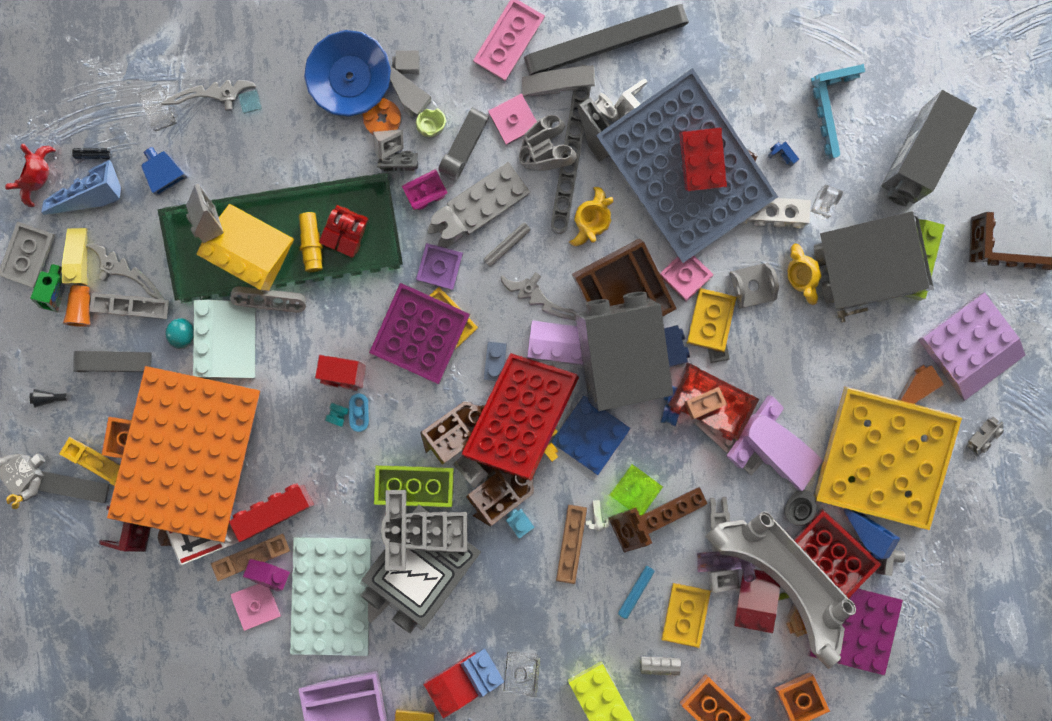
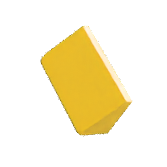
[395,709,435,721]

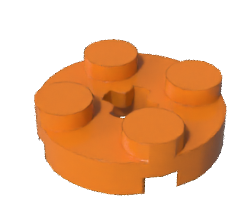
[363,98,401,135]

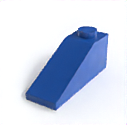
[844,508,901,560]

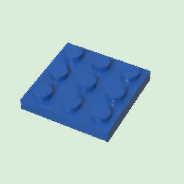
[551,395,631,475]

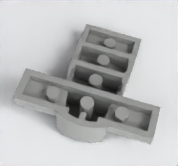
[381,490,468,571]

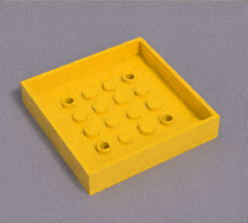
[814,386,962,530]

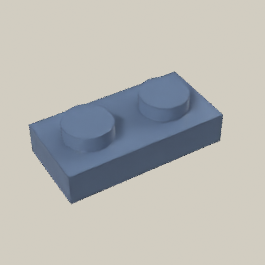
[484,342,507,381]

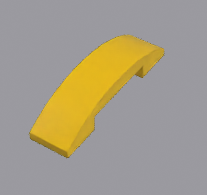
[59,437,120,486]

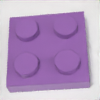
[416,243,463,290]

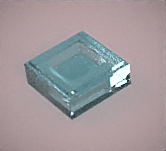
[238,90,262,114]

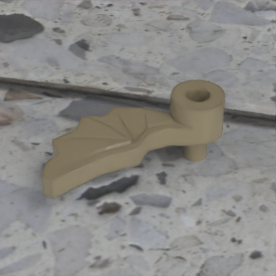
[837,308,868,323]

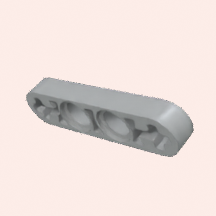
[230,286,306,313]

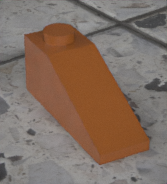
[897,364,944,404]

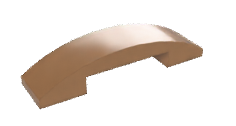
[210,533,290,581]

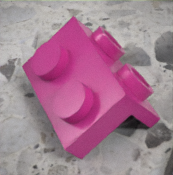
[402,169,448,210]

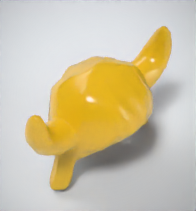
[569,187,613,246]
[787,243,822,305]

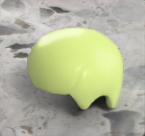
[415,109,446,138]

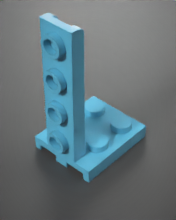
[811,64,865,159]

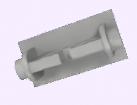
[967,417,1004,456]

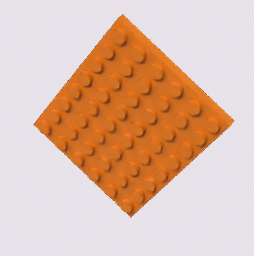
[107,366,260,543]

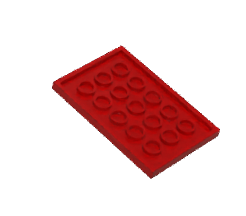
[462,353,579,481]

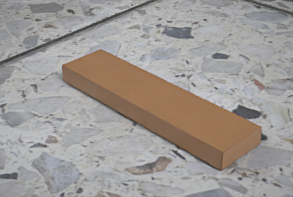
[556,504,587,584]

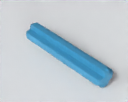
[618,566,655,619]

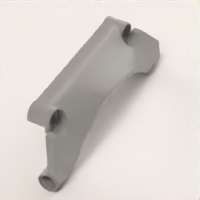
[705,512,856,669]

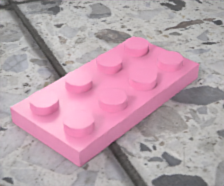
[473,0,545,82]

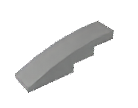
[522,65,595,97]
[89,293,169,319]

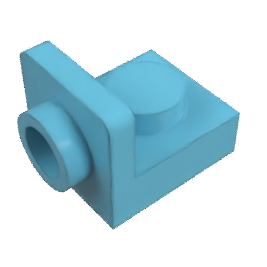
[505,508,534,539]

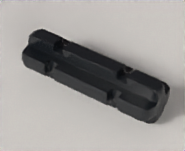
[72,148,111,159]

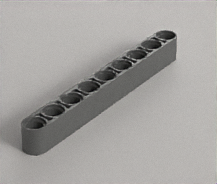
[524,4,689,75]
[551,65,591,234]

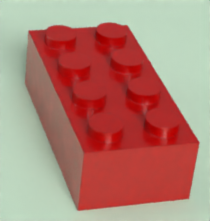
[315,355,366,391]
[229,483,314,542]

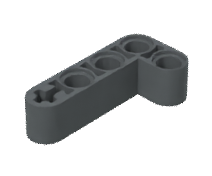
[438,107,489,181]
[73,351,152,372]

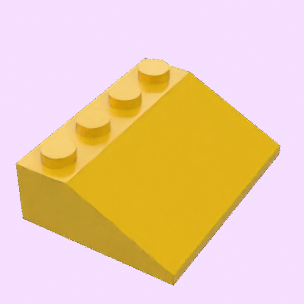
[196,204,294,291]

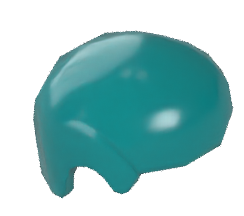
[165,318,194,349]

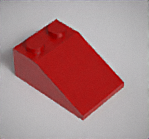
[423,652,479,718]

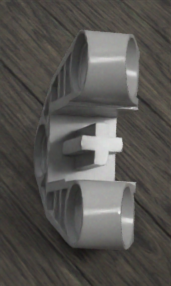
[519,115,577,171]

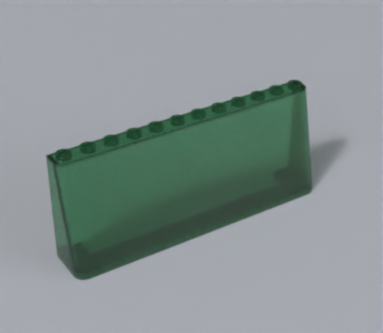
[157,172,403,303]

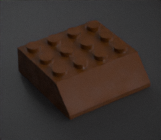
[571,239,677,317]

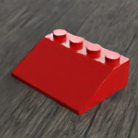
[794,508,882,599]

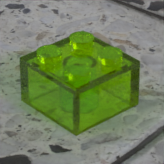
[608,464,663,515]

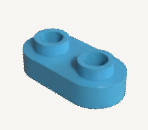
[349,393,369,432]

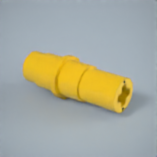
[299,212,323,272]

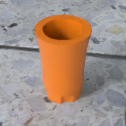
[63,285,91,327]

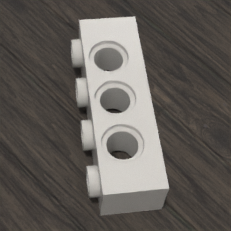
[739,198,811,228]

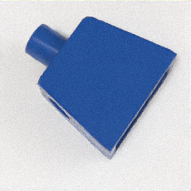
[141,147,187,196]

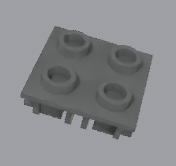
[377,151,418,171]

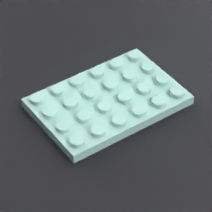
[290,537,371,656]

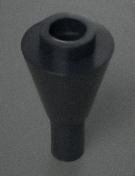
[29,389,67,408]

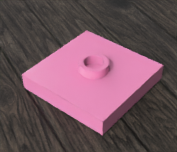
[488,93,537,145]
[660,256,714,302]
[230,584,281,631]

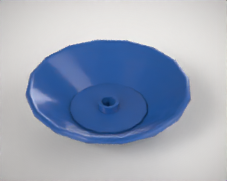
[304,30,391,117]

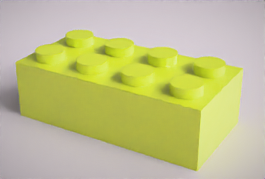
[568,661,634,721]

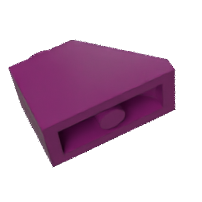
[242,559,290,592]

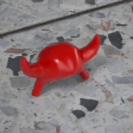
[5,144,56,207]

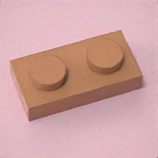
[684,387,727,420]

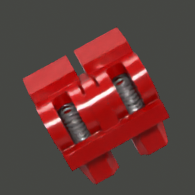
[319,205,369,258]

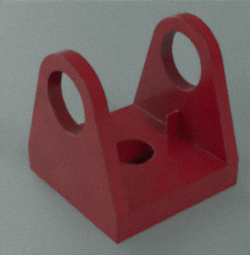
[99,505,151,552]

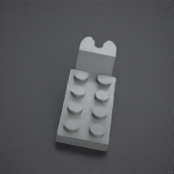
[427,162,530,248]

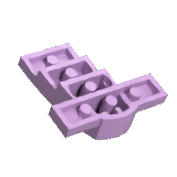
[726,396,823,491]

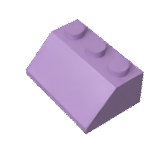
[527,321,583,366]

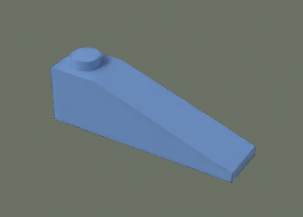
[41,160,121,215]

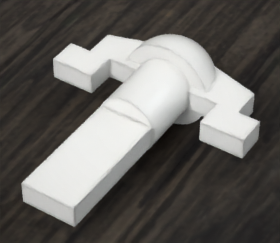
[585,500,610,531]

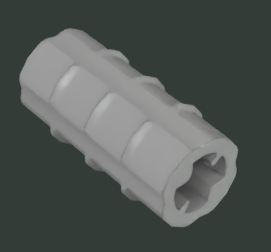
[640,656,681,676]

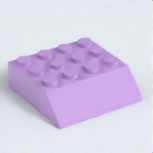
[918,292,1026,401]
[298,671,387,721]

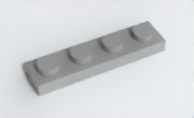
[694,412,763,475]

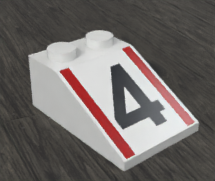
[167,519,239,566]

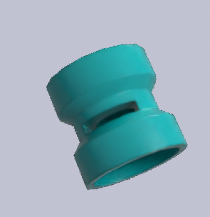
[325,402,349,427]

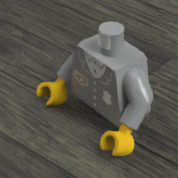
[0,453,45,509]

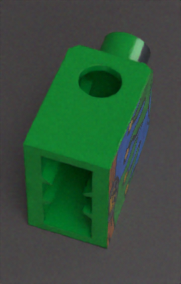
[30,264,65,312]

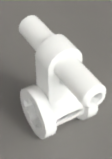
[594,93,620,123]

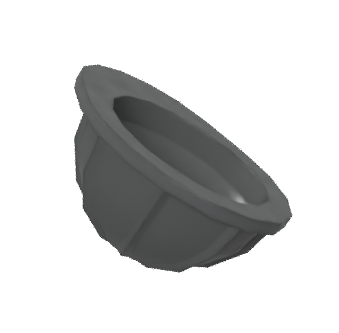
[785,490,817,526]

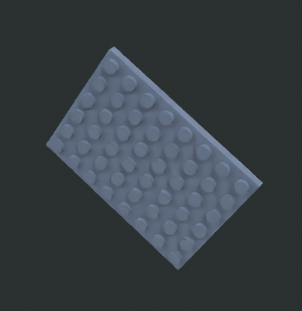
[596,68,778,263]

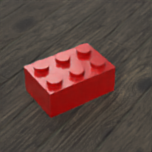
[679,128,727,191]

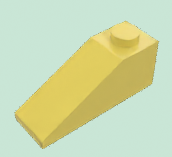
[62,228,88,286]

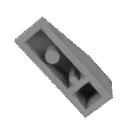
[390,66,432,117]

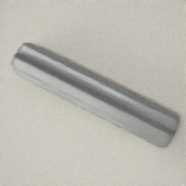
[484,223,530,266]

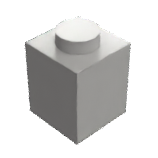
[392,51,420,74]

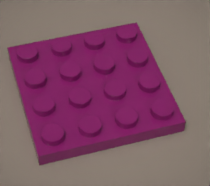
[369,283,471,384]
[809,588,903,676]

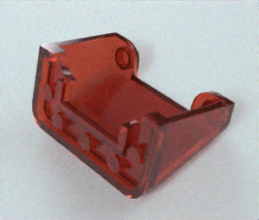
[668,362,759,442]

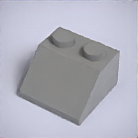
[186,184,224,243]

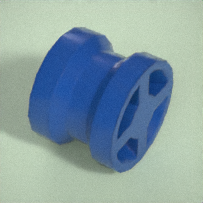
[660,404,680,426]

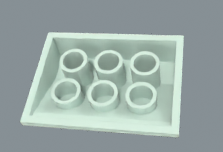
[193,300,256,378]

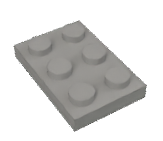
[0,221,55,288]

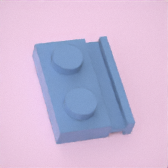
[461,649,504,697]

